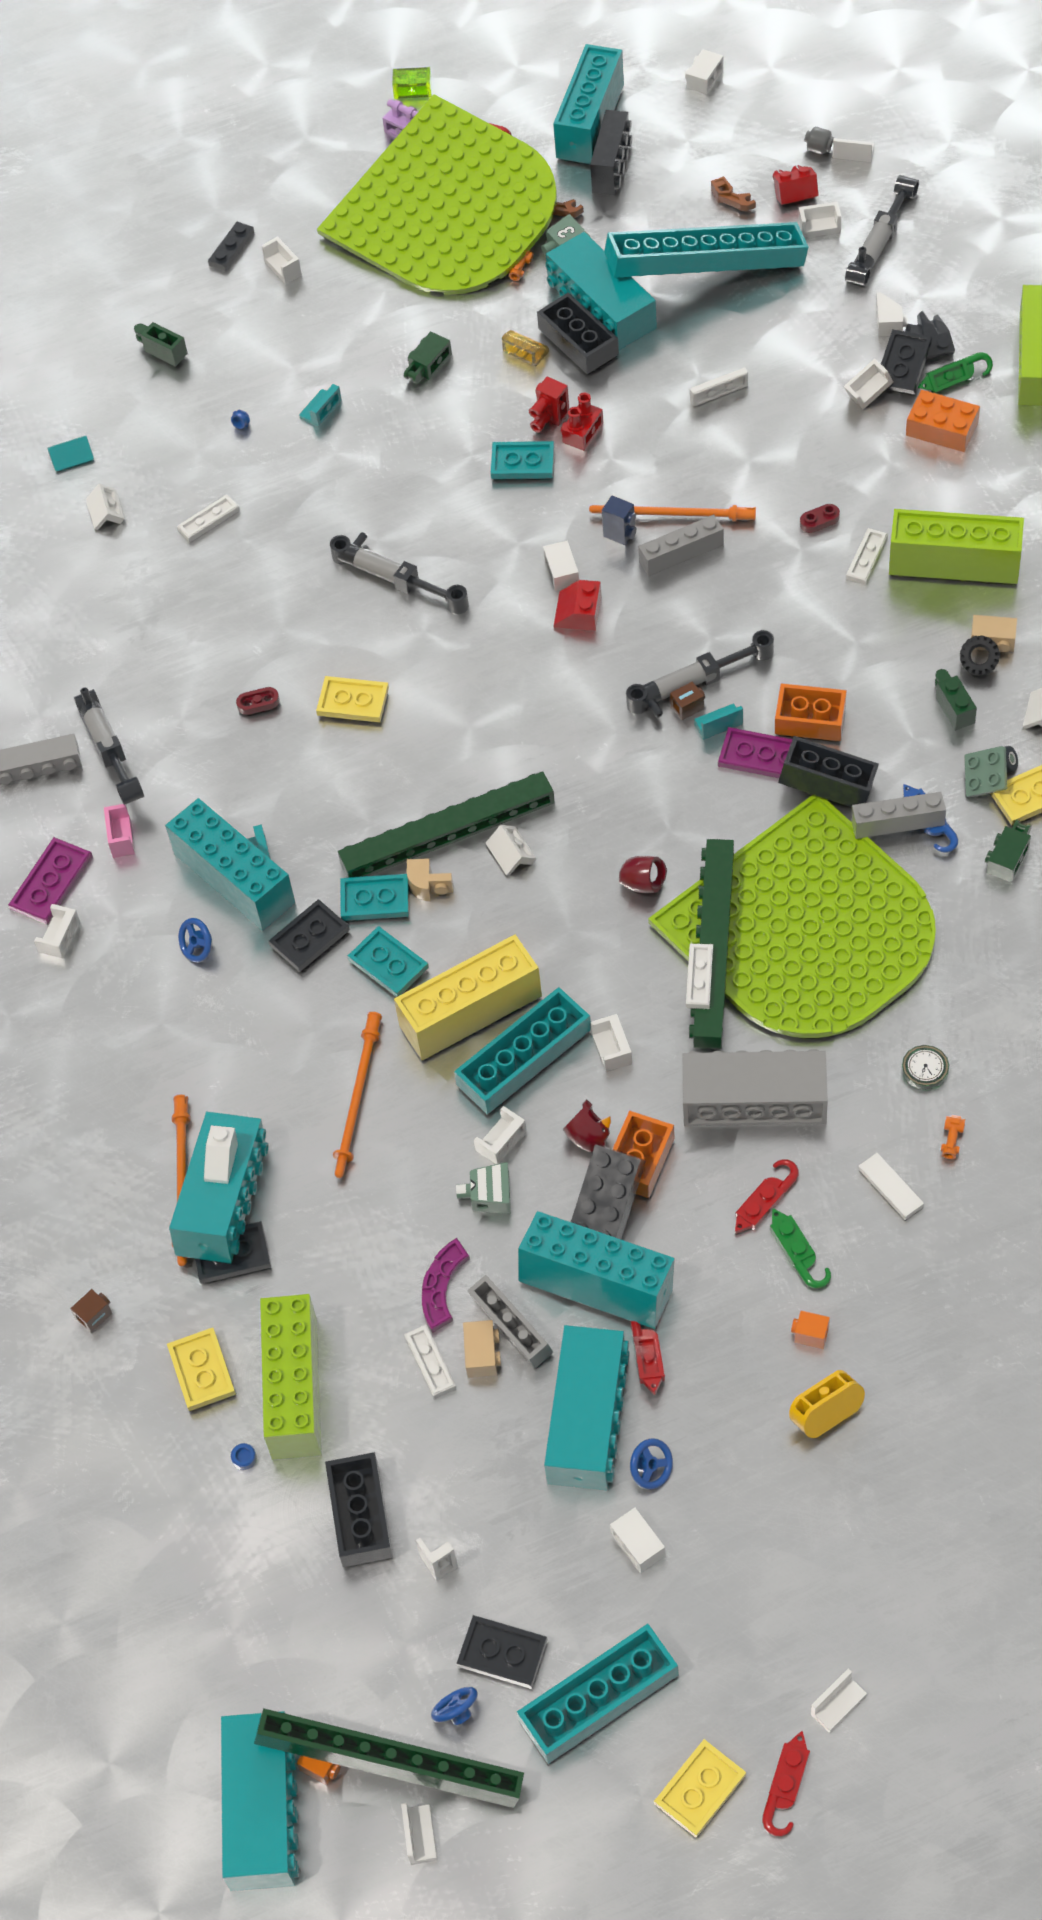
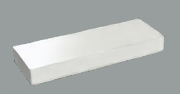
[689,367,748,407]
[177,494,240,543]
[846,528,888,585]
[686,944,713,1009]
[858,1153,924,1220]
[404,1324,456,1399]

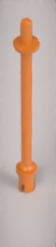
[589,505,756,522]
[333,1012,382,1178]
[172,1094,191,1266]

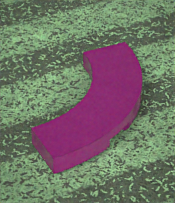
[422,1238,470,1333]

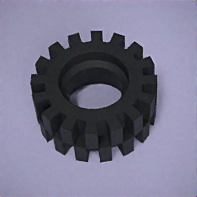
[960,635,1000,676]

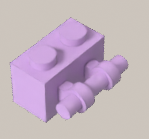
[382,99,418,137]

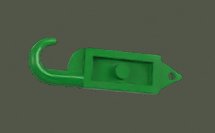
[918,352,993,393]
[770,1208,831,1289]

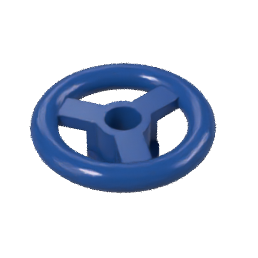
[178,918,212,963]
[630,1438,673,1489]
[431,1687,478,1725]

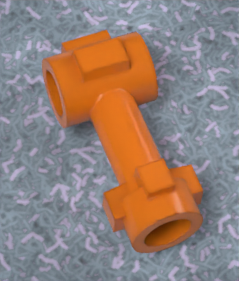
[509,250,533,281]
[941,1115,966,1159]

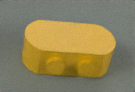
[789,1370,865,1438]

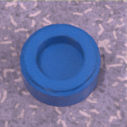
[231,1443,257,1470]

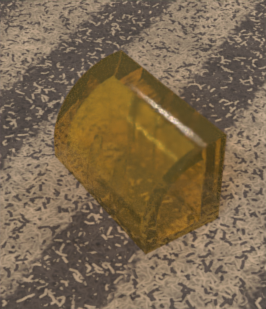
[501,330,549,367]

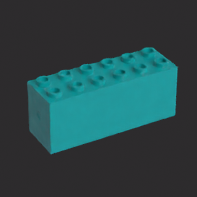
[553,44,624,164]
[545,232,657,350]
[165,798,296,931]
[169,1111,269,1263]
[518,1211,675,1329]
[544,1325,630,1491]
[221,1711,299,1891]

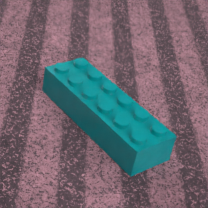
[454,987,591,1115]
[517,1623,679,1764]

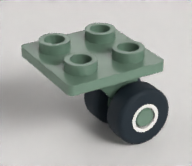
[964,746,1018,798]

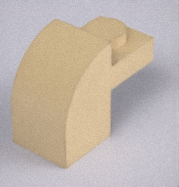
[407,859,453,901]

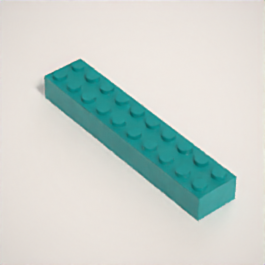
[604,222,809,278]

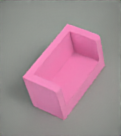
[104,804,135,858]

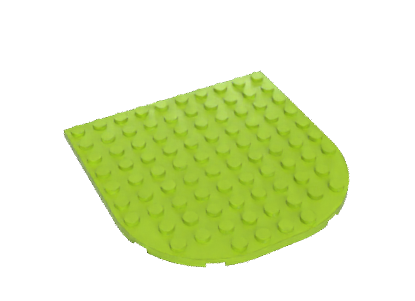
[317,94,557,295]
[648,795,936,1038]

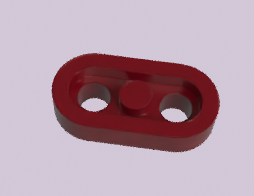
[800,504,840,533]
[236,687,280,715]

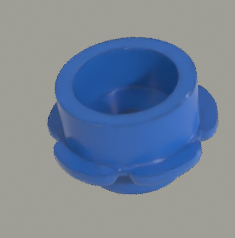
[231,409,250,429]

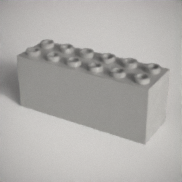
[682,1049,828,1126]

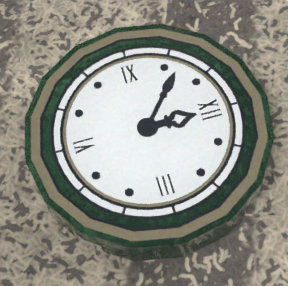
[901,1045,949,1090]

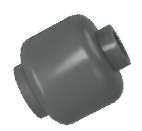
[804,126,834,155]

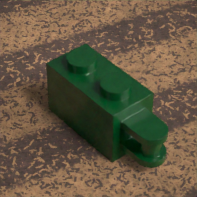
[134,322,188,367]
[403,331,452,384]
[935,669,977,731]
[985,819,1032,882]

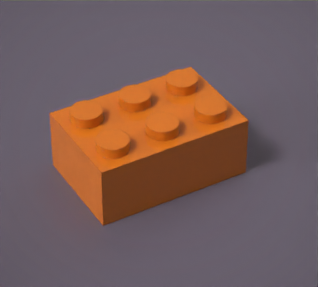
[906,390,980,452]
[775,683,847,741]
[613,1110,675,1198]

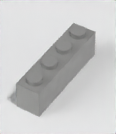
[638,515,724,577]
[0,734,82,785]
[851,792,946,839]
[467,1275,553,1369]

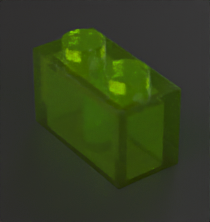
[392,67,432,99]

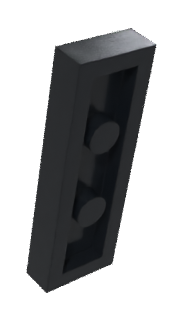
[208,221,254,272]

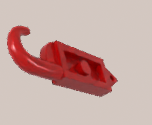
[735,1159,799,1234]
[631,1319,665,1395]
[762,1731,810,1837]

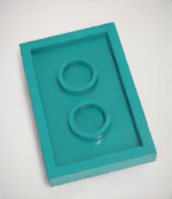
[491,441,554,479]
[340,874,409,921]
[347,926,429,997]

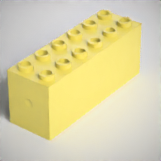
[394,934,542,1061]

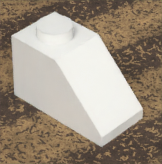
[876,292,907,337]
[204,1126,238,1184]

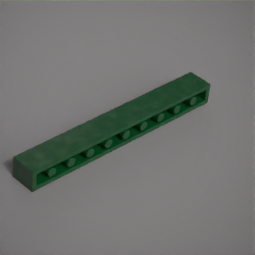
[337,771,555,878]
[689,839,734,1049]
[254,1708,524,1808]

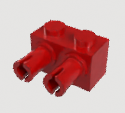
[772,165,819,205]
[528,376,570,433]
[560,392,604,451]

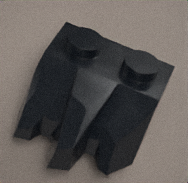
[905,311,955,360]

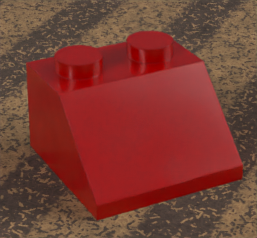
[554,580,602,631]

